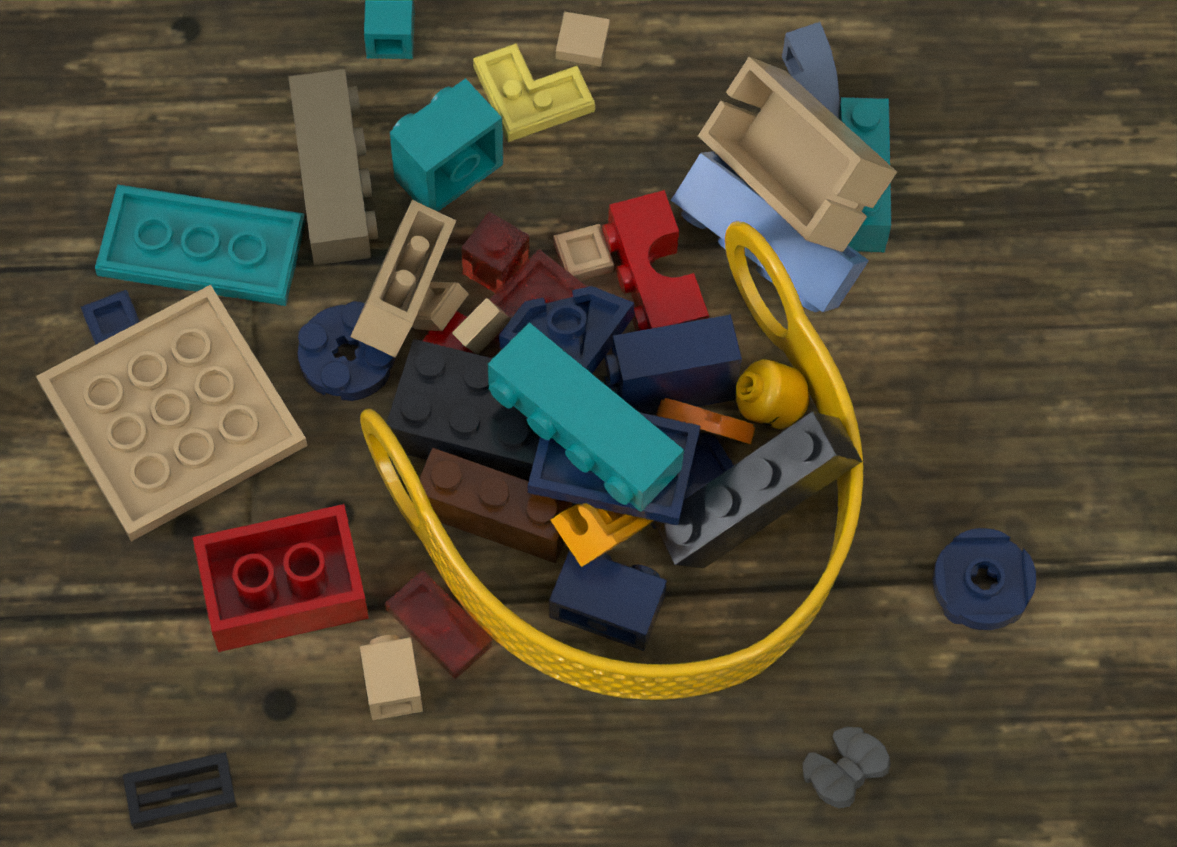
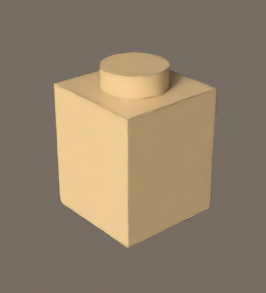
[360,635,423,720]

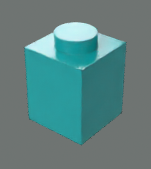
[364,0,415,59]

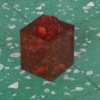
[462,212,530,297]

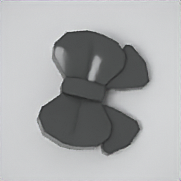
[803,726,891,808]

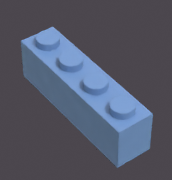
[671,151,869,312]

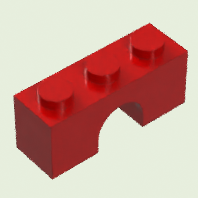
[602,190,709,331]

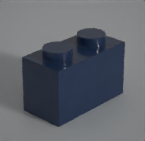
[549,550,667,651]

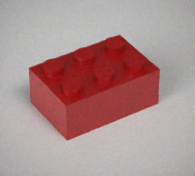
[193,504,369,652]

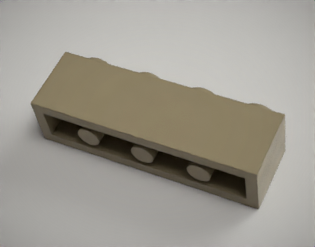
[288,69,378,265]

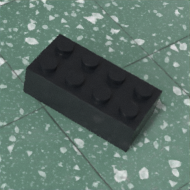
[387,339,540,481]

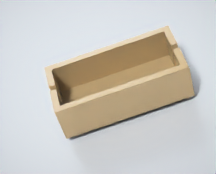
[698,57,897,252]

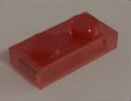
[385,570,493,680]

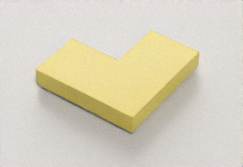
[473,43,595,142]

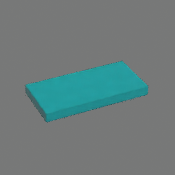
[95,184,306,306]

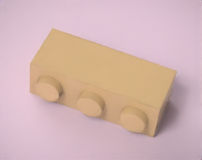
[350,200,456,357]

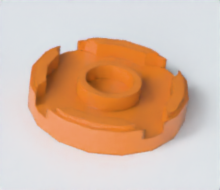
[656,398,755,445]

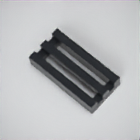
[123,752,237,830]

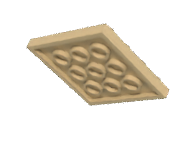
[36,285,307,542]

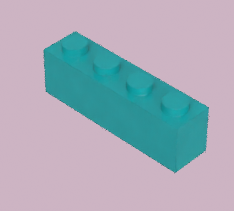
[488,322,684,512]

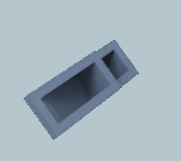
[782,22,839,118]

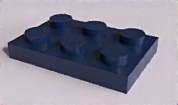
[528,412,700,526]

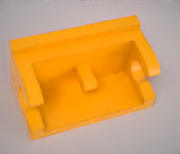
[551,503,653,567]

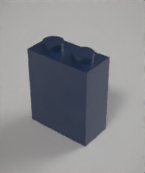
[604,314,742,415]

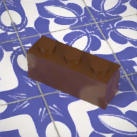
[419,448,574,563]

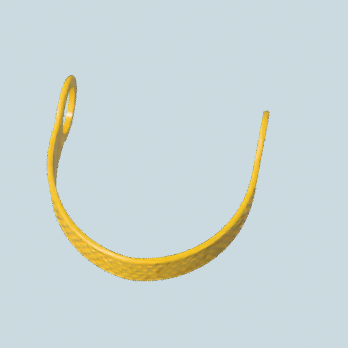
[360,221,863,700]

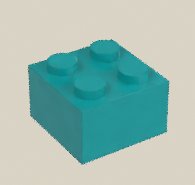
[390,78,504,212]

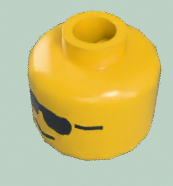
[736,359,810,429]

